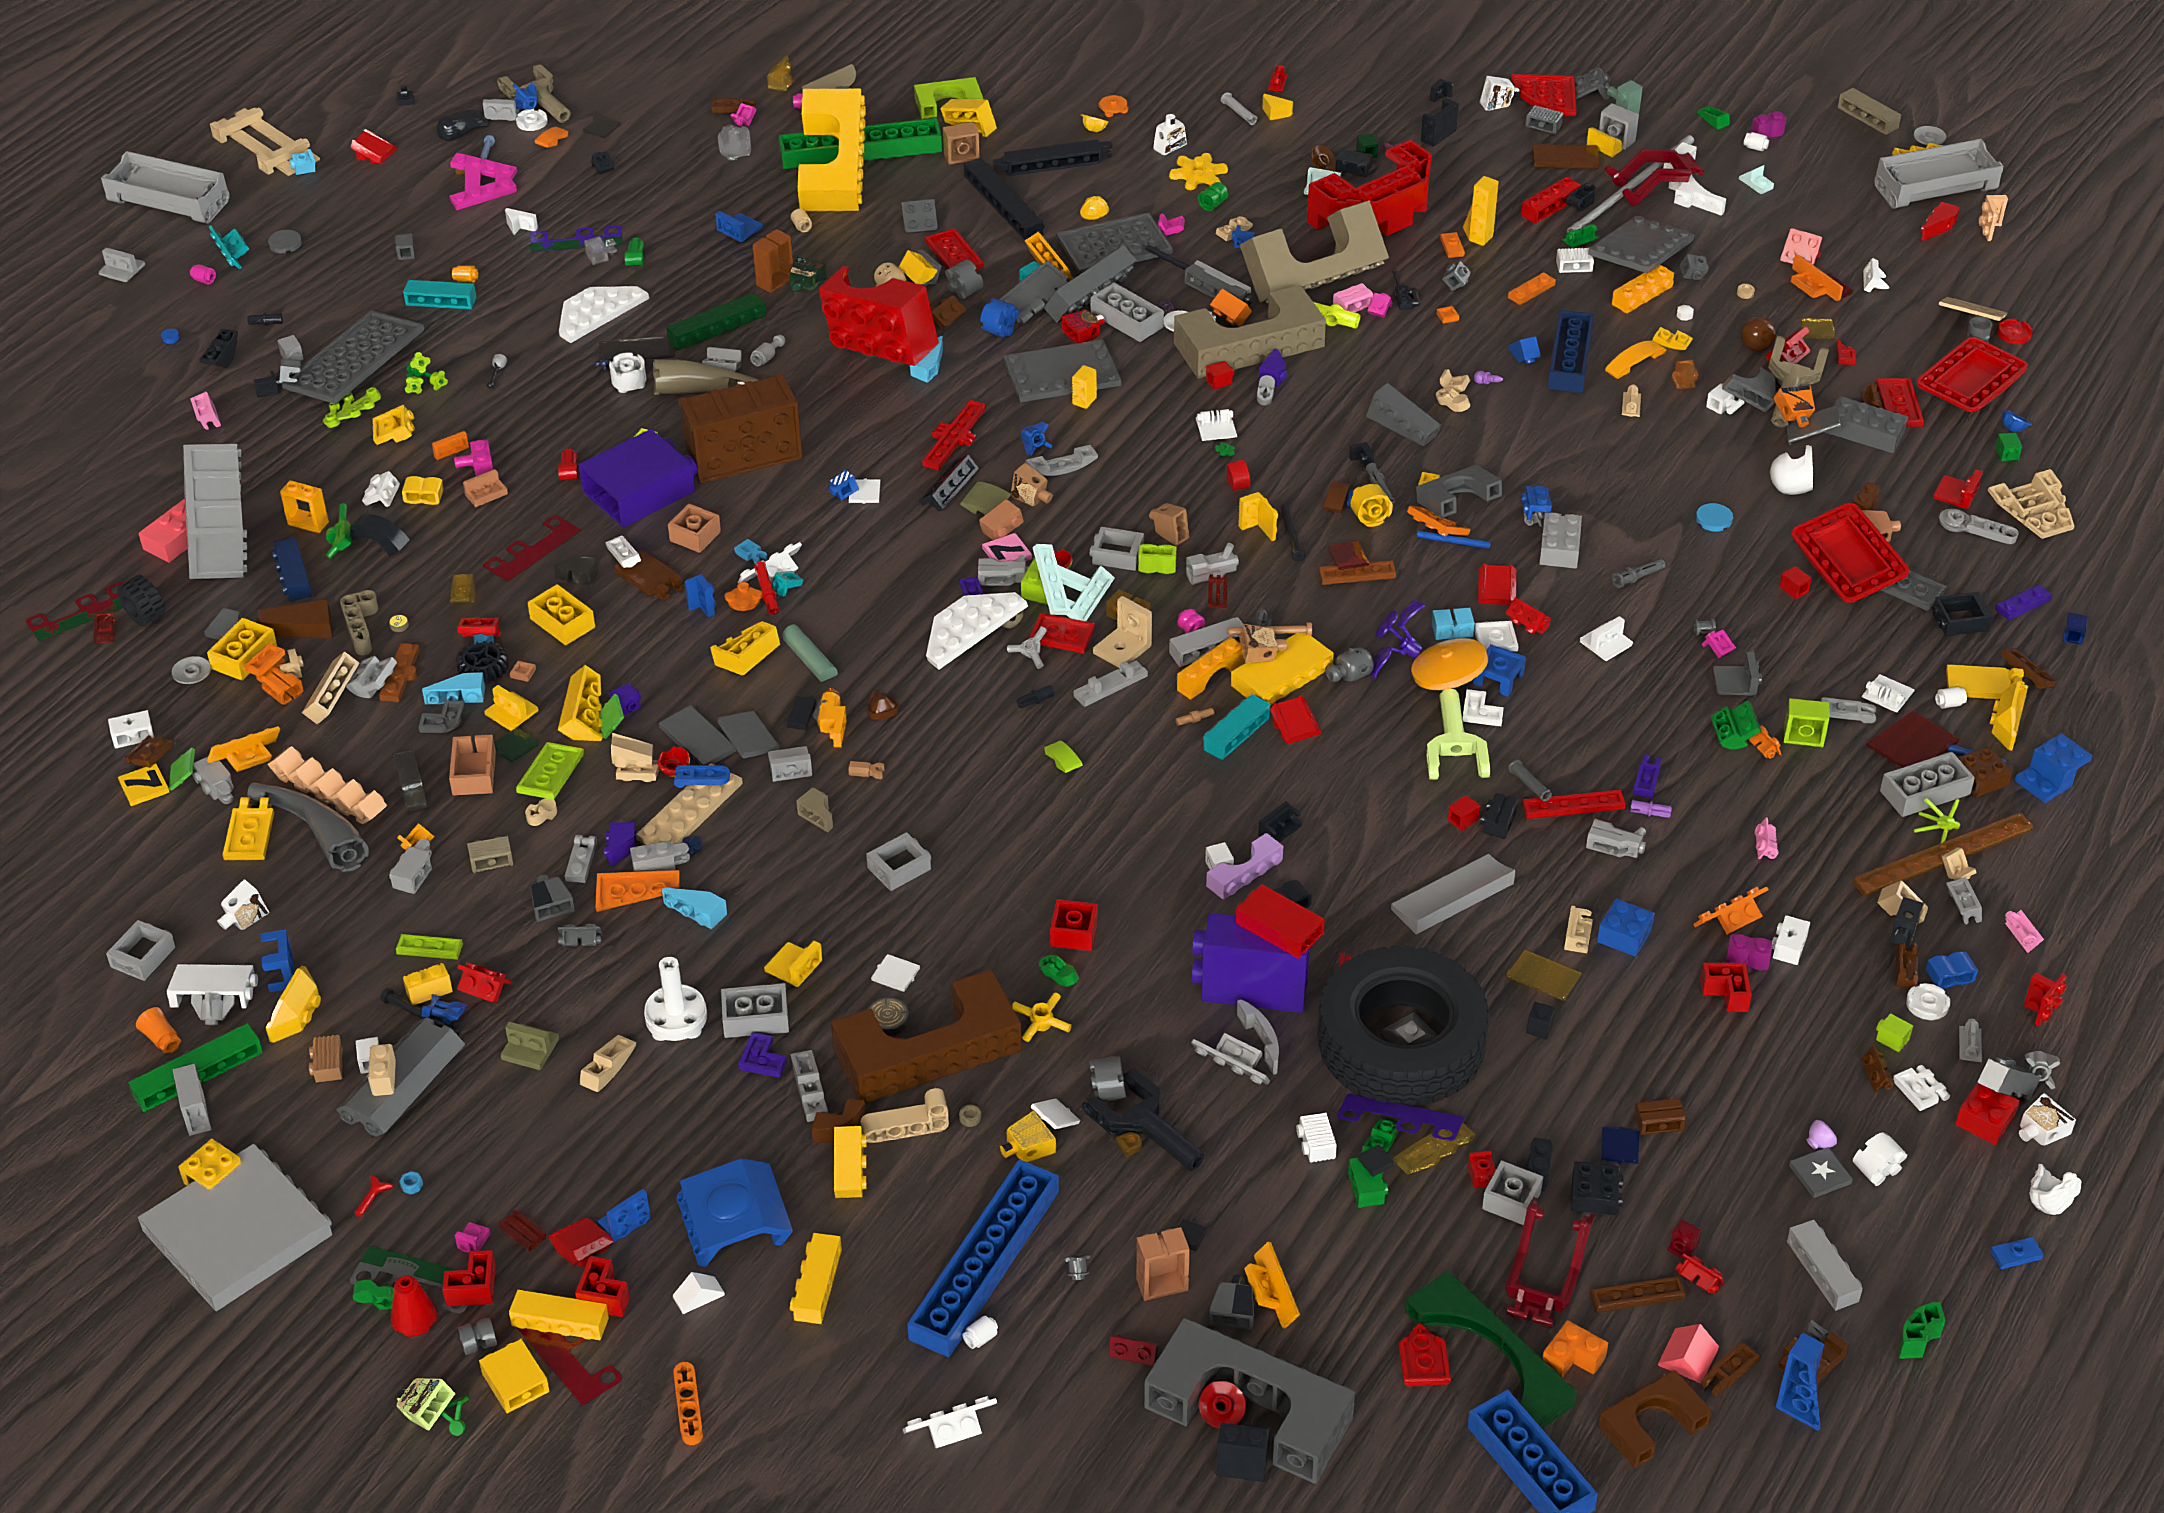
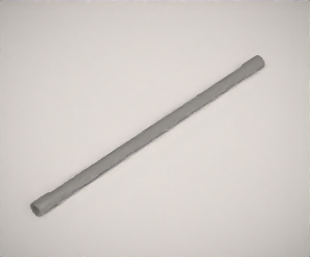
[1567,135,1694,233]

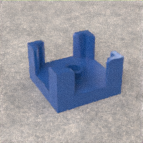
[1473,644,1526,697]
[260,930,294,992]

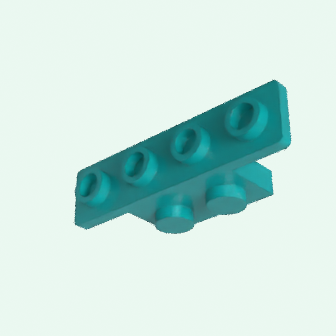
[209,225,249,270]

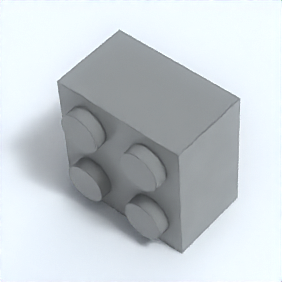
[1599,103,1639,150]
[1482,1160,1543,1225]

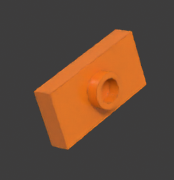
[1440,232,1465,258]
[432,431,469,460]
[244,643,285,677]

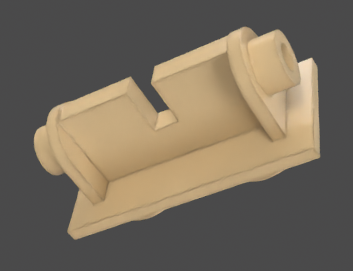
[1622,385,1641,417]

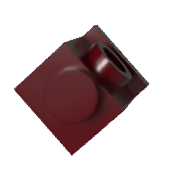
[1667,1219,1702,1259]

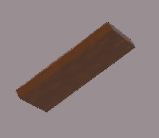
[1532,144,1599,169]

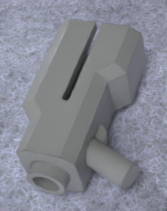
[1186,543,1239,585]
[978,555,1029,586]
[1586,819,1646,858]

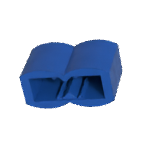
[1926,952,1978,989]

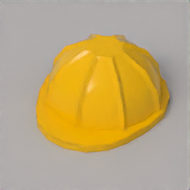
[1080,114,1109,132]
[1080,196,1109,220]

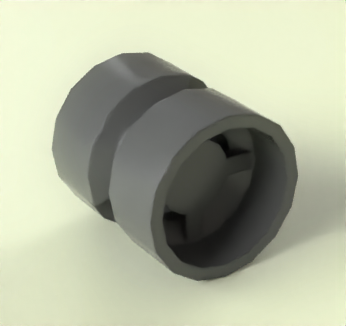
[1965,316,1992,343]
[457,1317,497,1356]

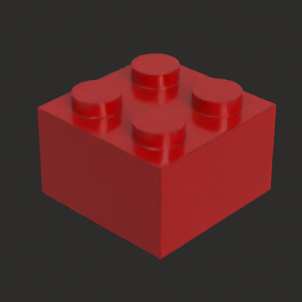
[1050,899,1098,951]
[1955,1083,2020,1145]

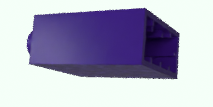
[579,429,698,528]
[1192,913,1310,1013]

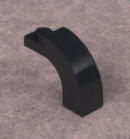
[350,514,409,555]

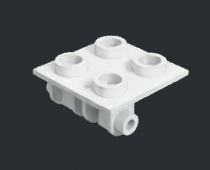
[1196,409,1237,441]
[1862,674,1915,713]

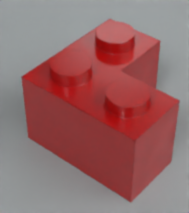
[1700,963,1752,1012]
[443,1250,496,1307]
[575,1256,630,1317]

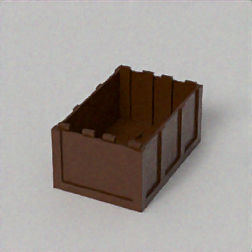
[679,373,802,484]

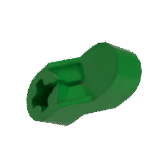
[1039,955,1079,987]
[353,1279,394,1310]

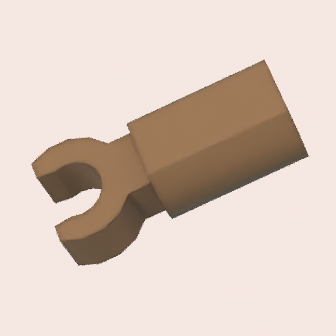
[849,761,884,779]

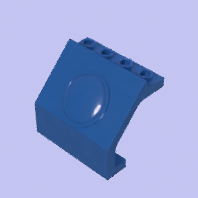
[676,1158,793,1267]

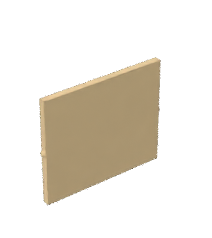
[1939,297,2008,321]

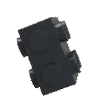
[1571,1161,1623,1215]

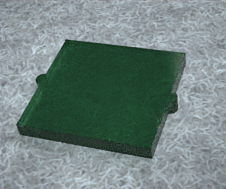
[494,727,538,763]

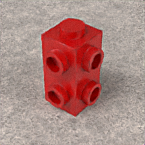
[1505,597,1551,634]

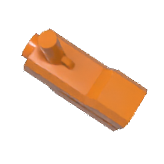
[256,658,304,704]

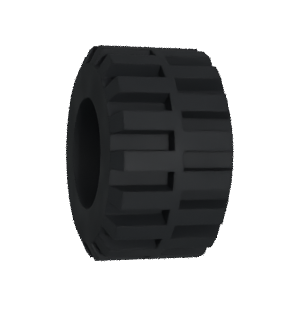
[117,575,165,627]

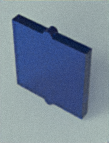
[1601,1127,1639,1164]

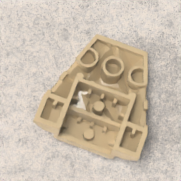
[1988,469,2075,539]

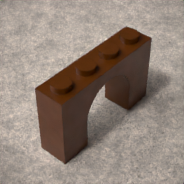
[1598,1370,1712,1468]

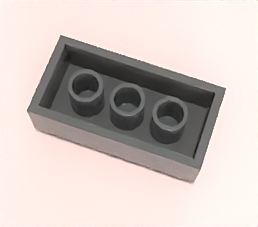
[1825,396,1908,453]

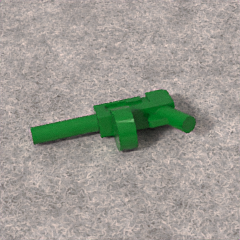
[326,503,351,559]

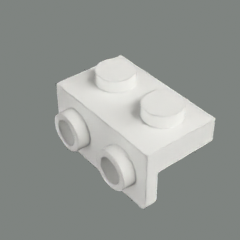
[362,471,400,507]

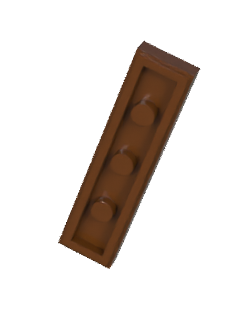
[1590,1276,1686,1313]

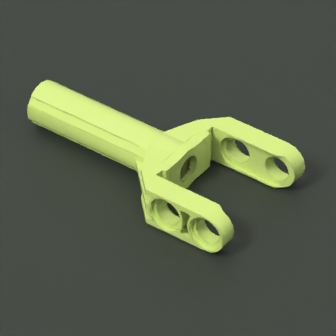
[1427,689,1490,780]

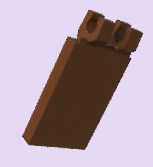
[613,549,684,601]

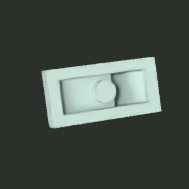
[1739,165,1774,194]

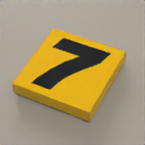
[118,764,170,806]

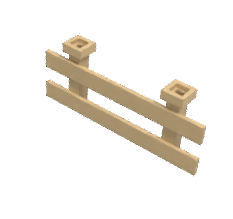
[210,107,320,176]

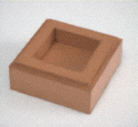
[510,661,536,682]

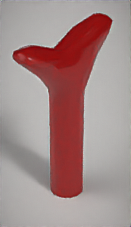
[355,1175,394,1217]

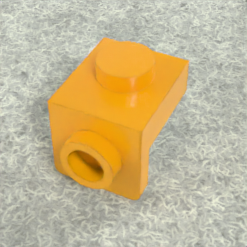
[397,823,435,850]

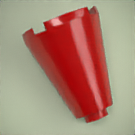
[390,1275,438,1337]

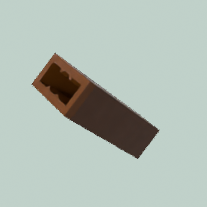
[256,599,333,639]

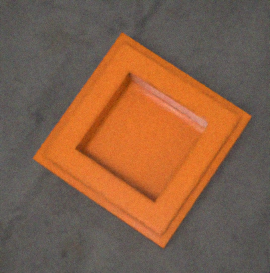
[1437,306,1459,324]

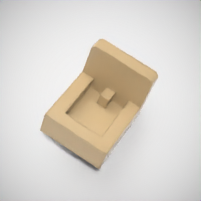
[1440,369,1470,393]
[279,649,303,678]
[1942,847,1976,880]

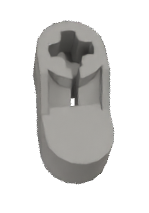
[1257,375,1275,405]

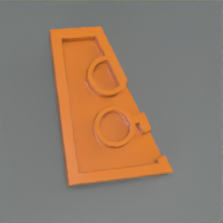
[1407,505,1471,536]

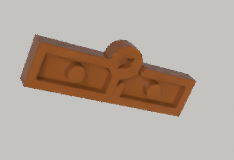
[1319,559,1396,585]
[379,643,420,702]

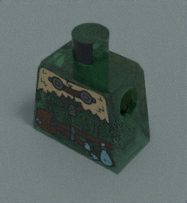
[789,256,827,291]

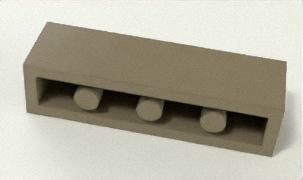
[1838,88,1901,135]

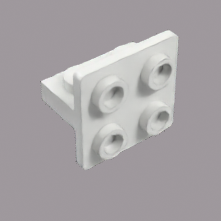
[1580,616,1633,661]

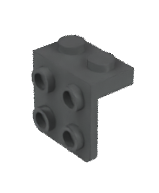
[1574,67,1611,100]
[901,199,938,234]
[1713,652,1762,695]

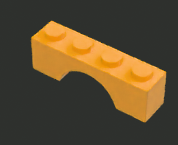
[1177,637,1244,700]

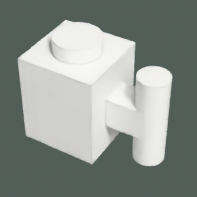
[1706,384,1744,414]

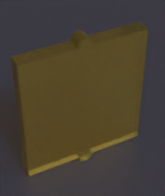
[1801,318,1835,339]

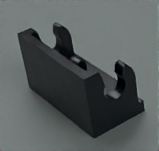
[1258,801,1302,843]

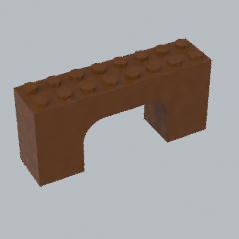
[831,970,1022,1103]

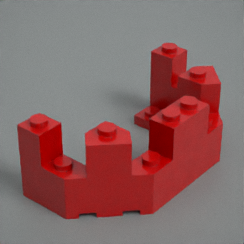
[1307,140,1432,236]

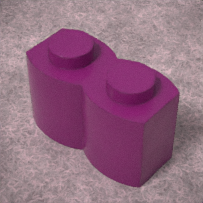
[1751,111,1787,139]
[1726,934,1773,970]

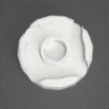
[516,109,548,131]
[1906,983,1950,1020]

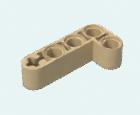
[860,1088,949,1143]

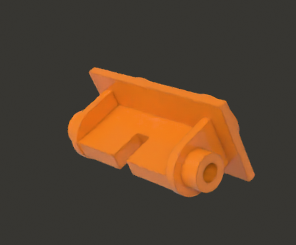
[1748,725,1782,759]

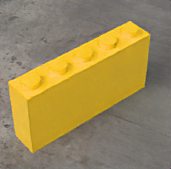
[1231,633,1334,705]

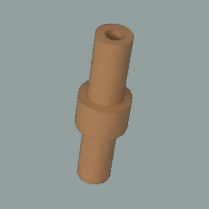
[1175,708,1214,726]

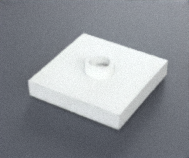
[1474,621,1518,652]

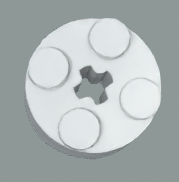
[609,353,646,393]
[1853,1132,1907,1186]

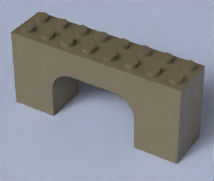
[1240,201,1389,304]
[1174,285,1326,379]

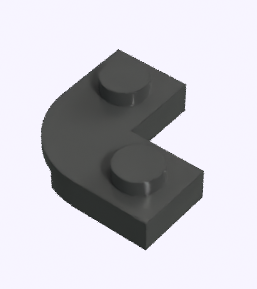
[419,700,465,733]

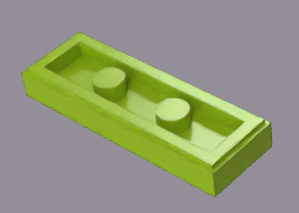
[396,934,463,960]

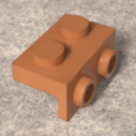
[463,469,508,507]

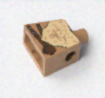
[1011,463,1053,506]
[1239,624,1287,663]

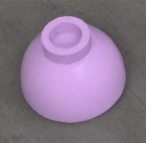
[1806,1120,1837,1150]

